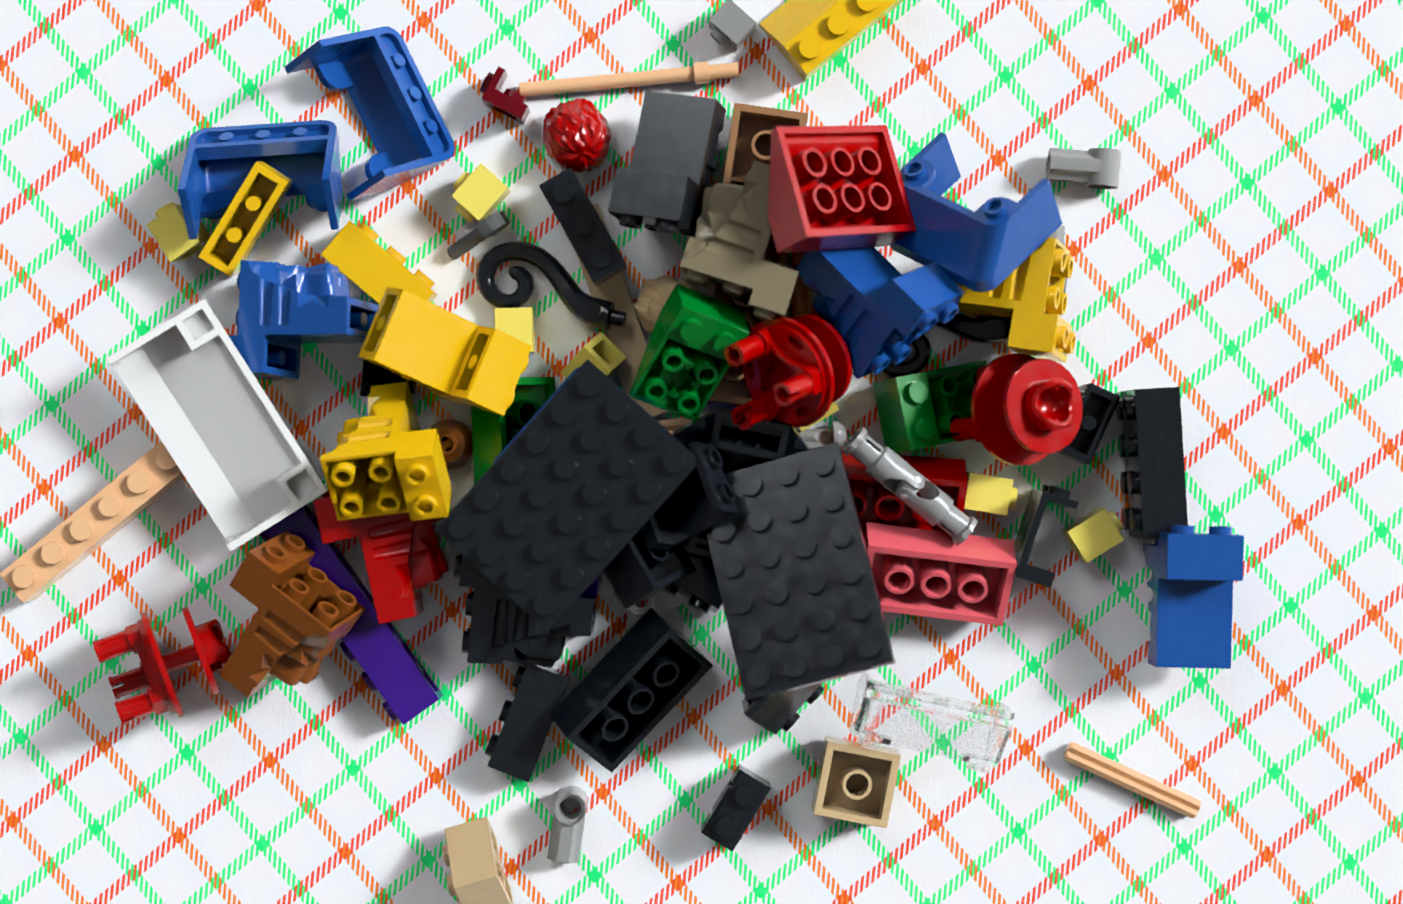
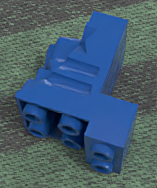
[795,247,966,379]
[228,260,379,380]
[1143,525,1244,669]

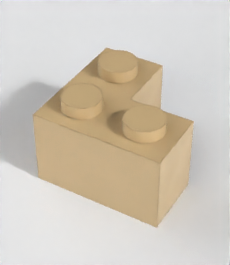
[441,816,514,904]

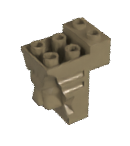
[680,160,799,321]

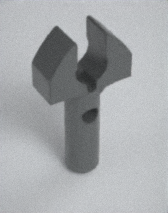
[447,211,510,260]

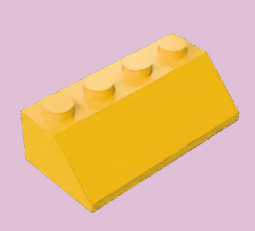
[759,0,904,81]

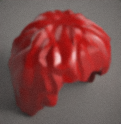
[543,98,612,173]

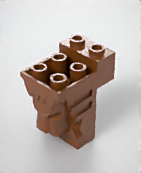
[219,531,366,698]

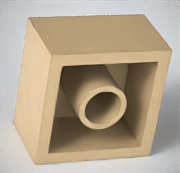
[811,736,901,829]

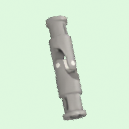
[842,426,978,546]

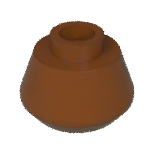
[430,419,473,469]

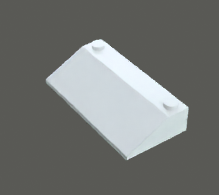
[105,298,328,552]

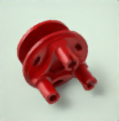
[725,314,852,430]
[950,353,1083,466]
[92,606,231,725]

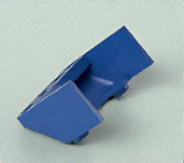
[284,26,455,201]
[178,120,343,240]
[889,132,1063,292]

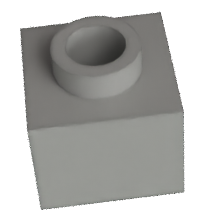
[709,0,756,51]

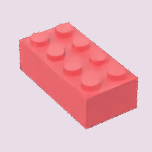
[864,522,1017,626]

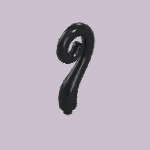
[476,241,627,330]
[882,312,1012,377]

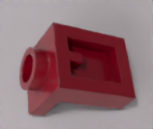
[480,66,530,125]

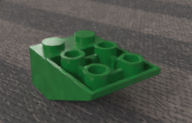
[629,284,749,421]
[872,360,987,453]

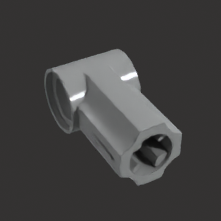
[1046,148,1121,189]
[547,786,588,864]

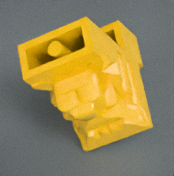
[954,237,1076,363]
[358,287,532,416]
[320,382,452,521]

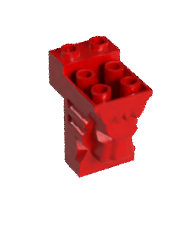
[313,489,449,624]

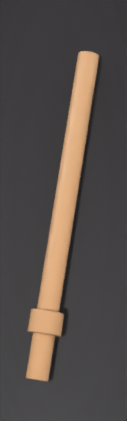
[519,61,739,97]

